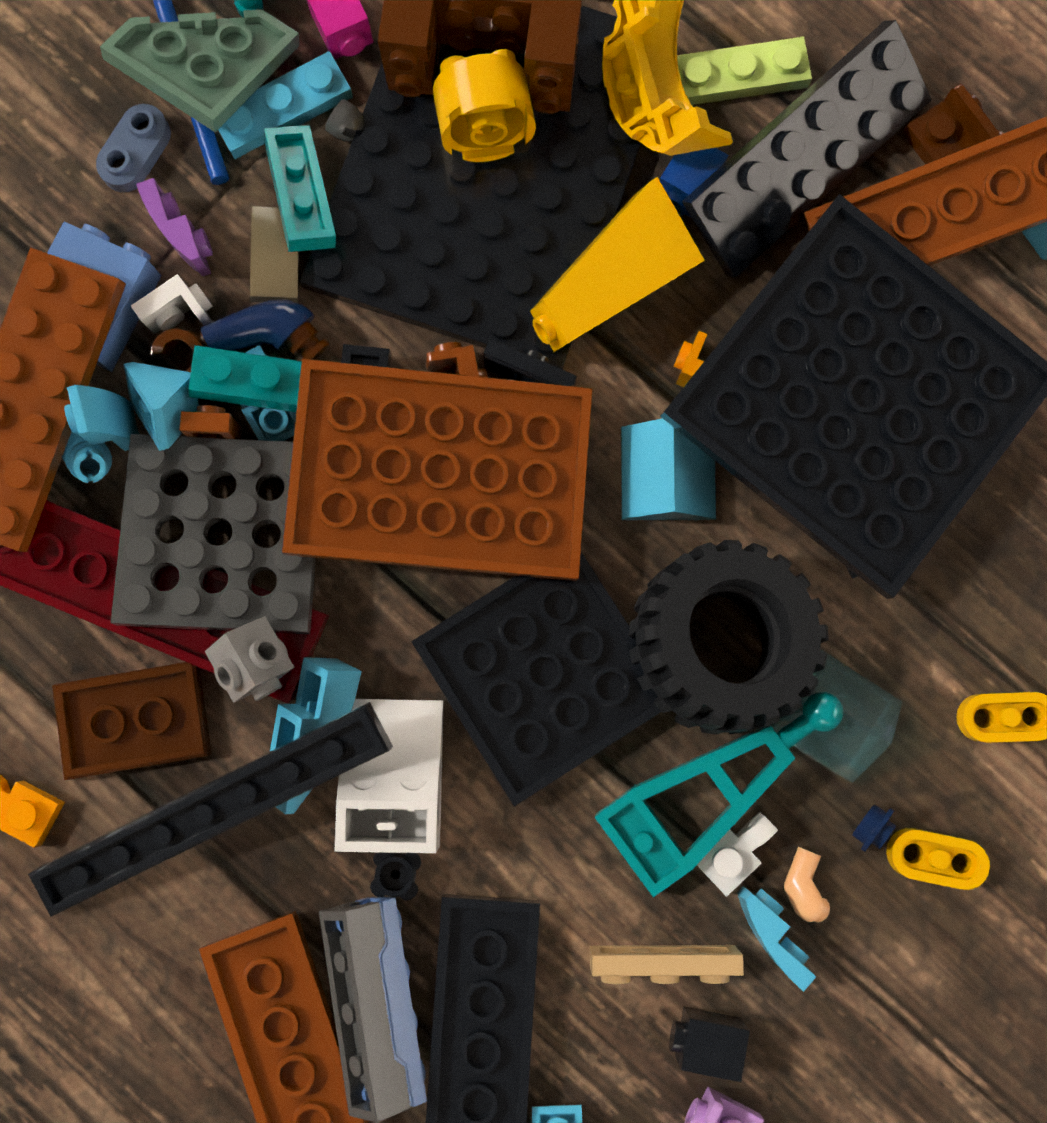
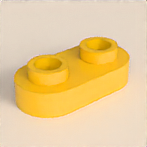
[957,692,1047,743]
[886,828,990,890]

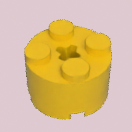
[433,49,536,162]

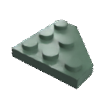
[100,9,299,132]

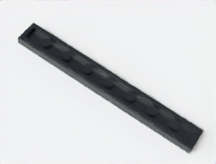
[28,702,393,917]

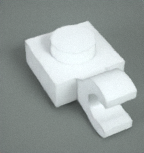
[697,812,778,897]

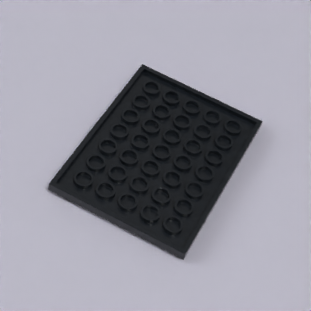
[300,6,641,369]

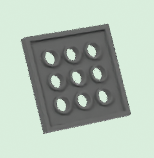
[111,434,316,634]

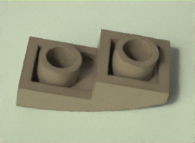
[250,206,298,303]

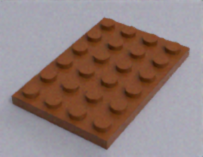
[282,359,593,581]

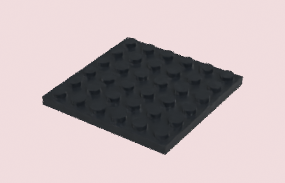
[660,194,1047,599]

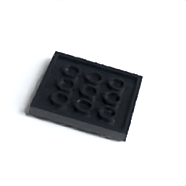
[411,552,661,807]

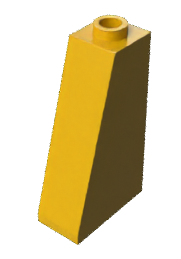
[530,177,705,352]

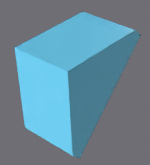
[123,362,199,451]

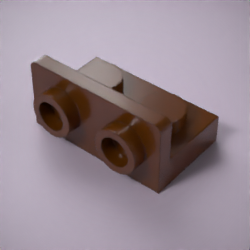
[902,83,1003,164]

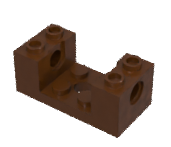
[378,0,582,114]

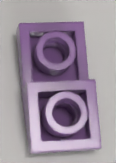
[136,178,213,276]

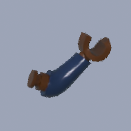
[150,299,330,372]

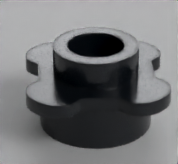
[370,852,422,901]

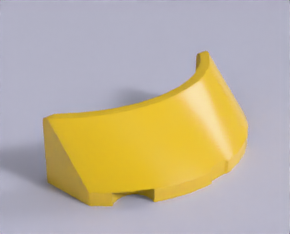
[602,0,733,156]

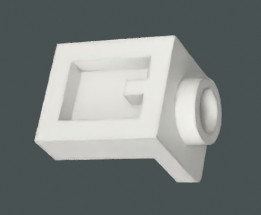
[131,274,213,334]

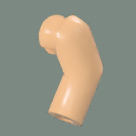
[784,846,830,922]

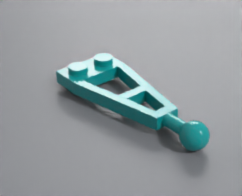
[595,692,843,898]

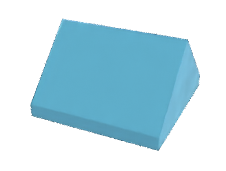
[621,418,716,520]

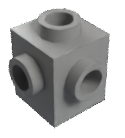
[204,616,294,703]

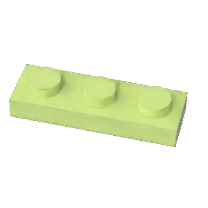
[677,37,812,105]

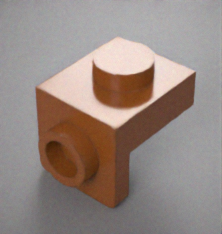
[426,342,488,378]
[179,405,242,439]

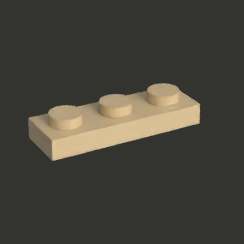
[590,945,744,984]

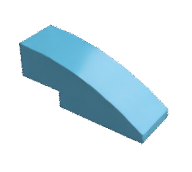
[270,657,362,814]

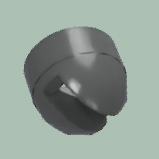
[325,99,364,142]

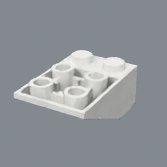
[335,699,444,853]

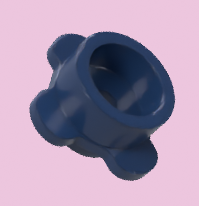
[852,804,896,852]

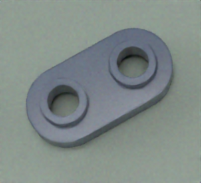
[96,104,171,192]

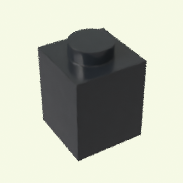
[669,1006,750,1082]

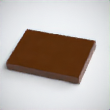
[52,662,212,780]

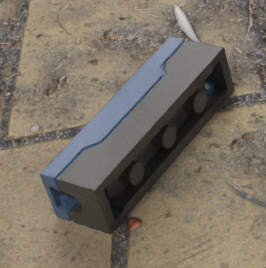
[319,897,427,1123]

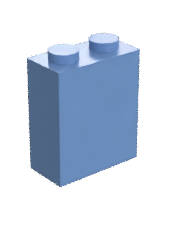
[47,221,161,372]

